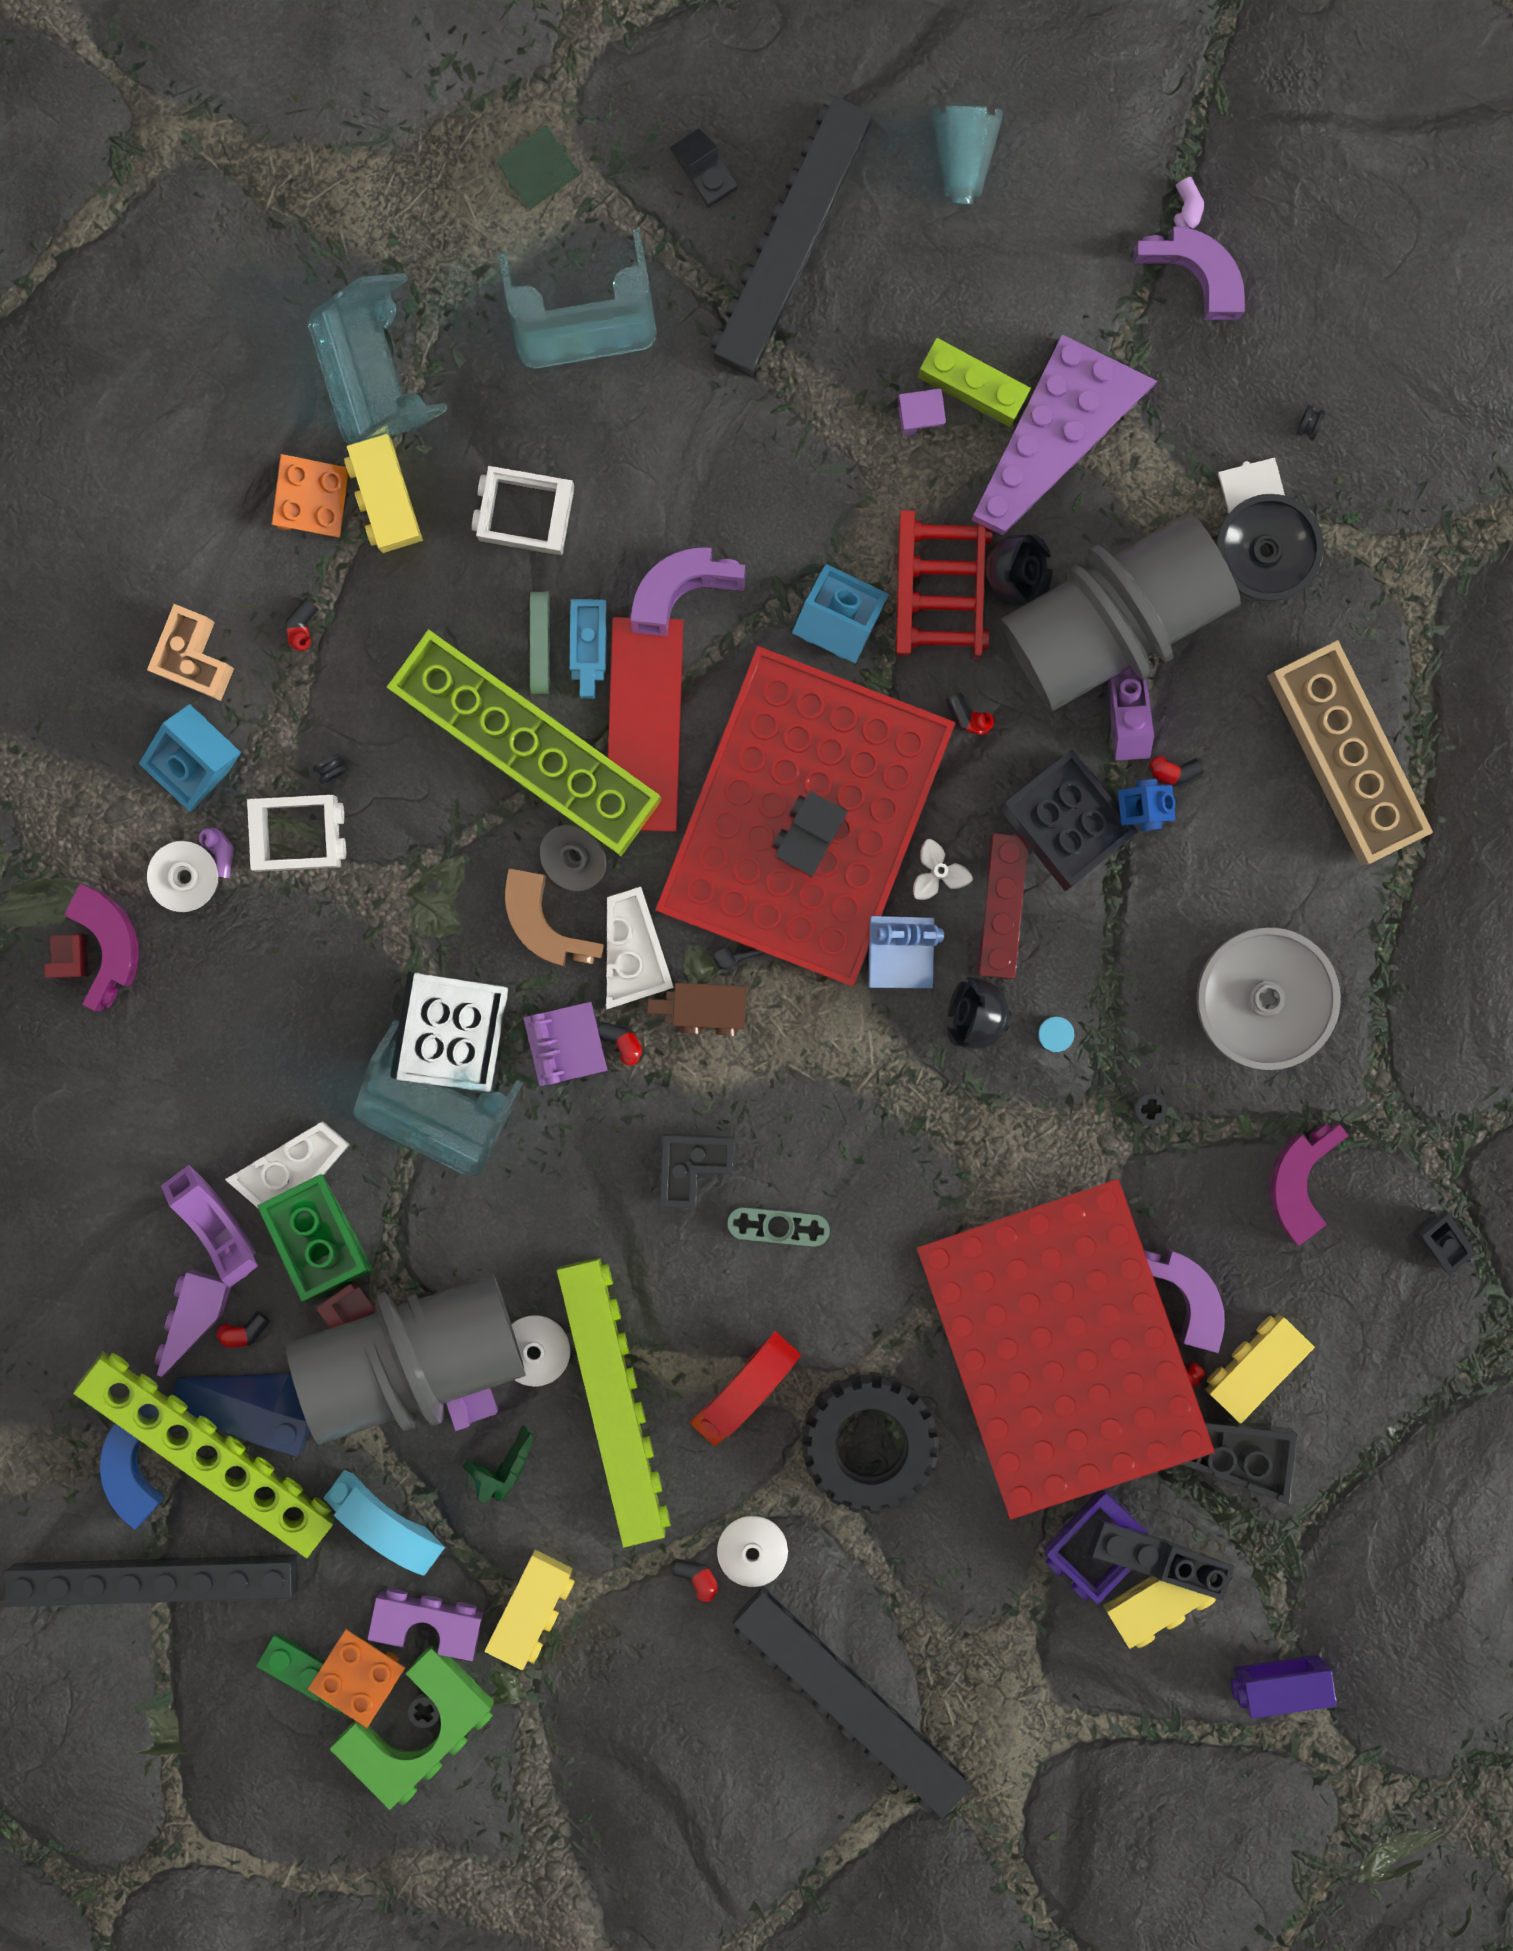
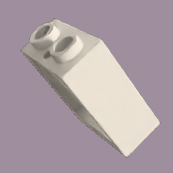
[472,466,575,556]
[247,795,346,872]

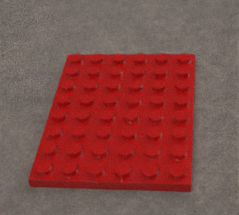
[656,646,956,987]
[917,1179,1215,1520]

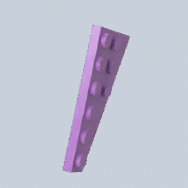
[971,335,1157,535]

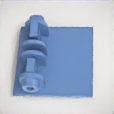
[868,916,944,988]

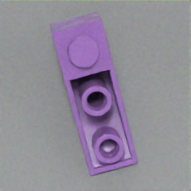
[1108,668,1154,760]
[155,1269,232,1377]

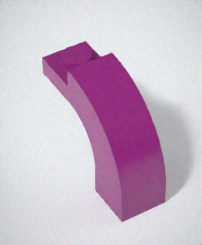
[64,884,139,1011]
[1269,1122,1349,1246]

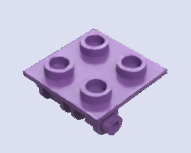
[524,1002,608,1086]

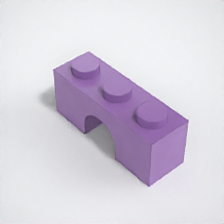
[368,1588,484,1661]

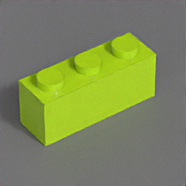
[918,338,1031,428]

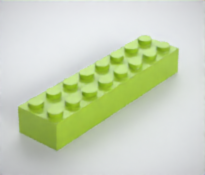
[387,629,662,856]

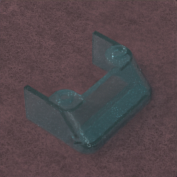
[498,229,657,368]
[309,273,448,445]
[354,1019,523,1176]

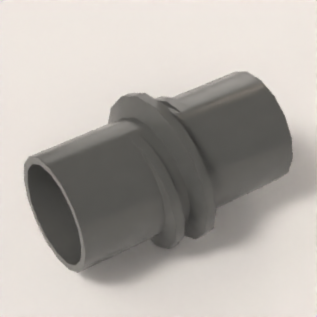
[999,512,1241,711]
[286,1274,526,1445]

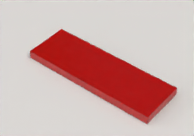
[608,617,684,832]

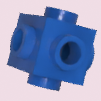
[1118,779,1176,831]

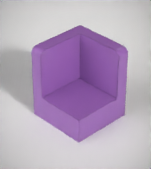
[897,389,946,436]
[446,1388,498,1431]

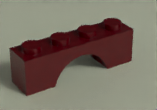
[977,833,1028,979]

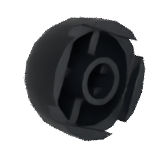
[985,535,1053,605]
[947,977,1012,1049]

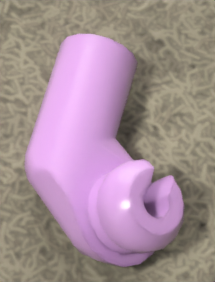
[1174,177,1204,228]

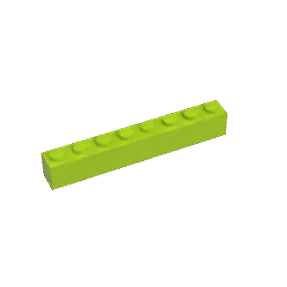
[557,1257,671,1548]

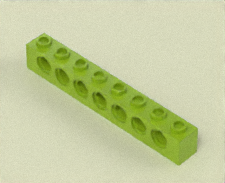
[73,1351,333,1558]

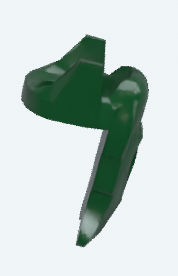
[463,1425,533,1503]

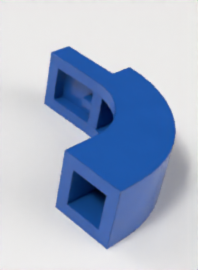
[100,1404,165,1530]

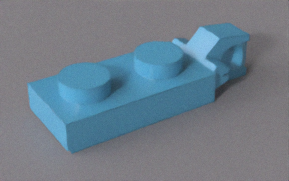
[569,599,607,699]

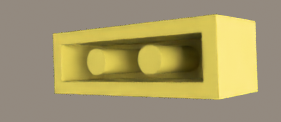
[344,434,423,553]
[1205,1314,1315,1424]
[484,1550,575,1671]
[1103,1576,1216,1649]

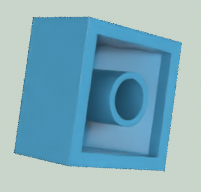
[792,564,889,664]
[139,704,241,812]

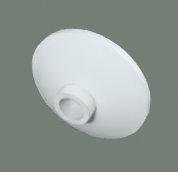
[147,841,218,912]
[512,1315,570,1386]
[717,1516,788,1587]

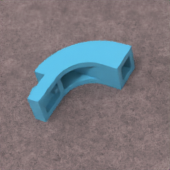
[323,1470,445,1576]

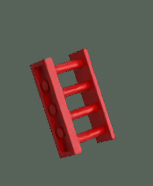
[895,510,992,659]

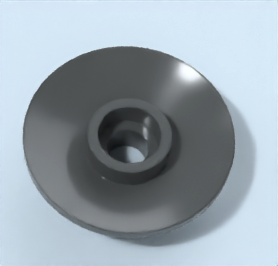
[540,824,606,891]

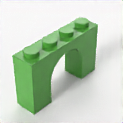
[330,1641,494,1810]

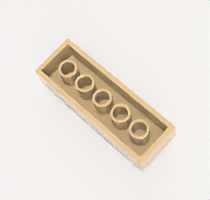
[1267,640,1433,866]

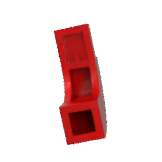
[689,1331,801,1447]

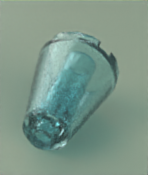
[932,106,1003,205]

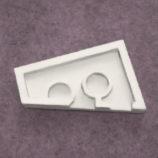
[606,887,674,1010]
[225,1122,350,1208]

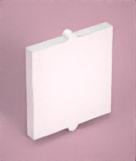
[1218,457,1285,514]

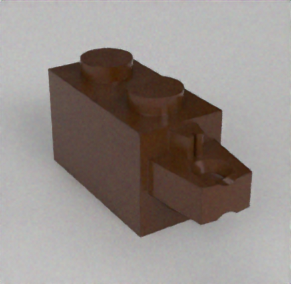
[647,983,746,1036]

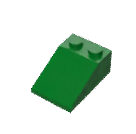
[257,1174,374,1303]

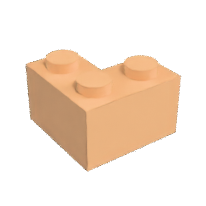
[147,604,234,701]

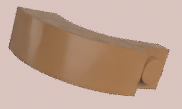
[505,869,605,966]

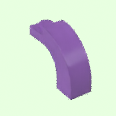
[1134,227,1245,320]
[631,548,746,637]
[161,1165,258,1288]
[1144,1249,1225,1353]

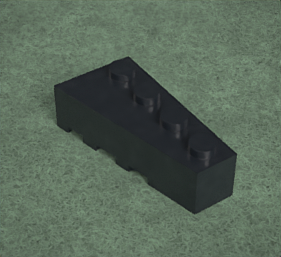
[1182,1418,1298,1505]

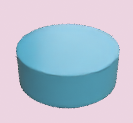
[1038,1017,1074,1052]

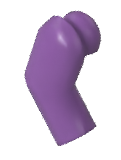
[199,828,234,878]

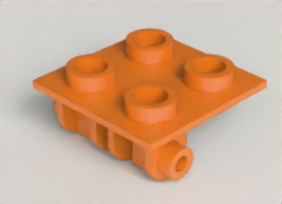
[271,454,348,538]
[308,1629,406,1728]

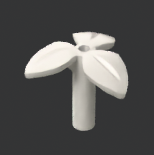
[913,839,973,900]

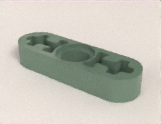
[530,591,550,694]
[728,1206,830,1247]

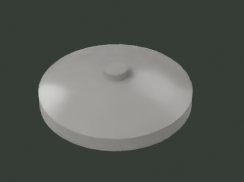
[1196,928,1341,1070]

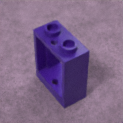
[1043,1489,1150,1604]
[1231,1655,1337,1719]

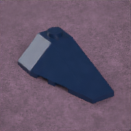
[172,1372,310,1456]

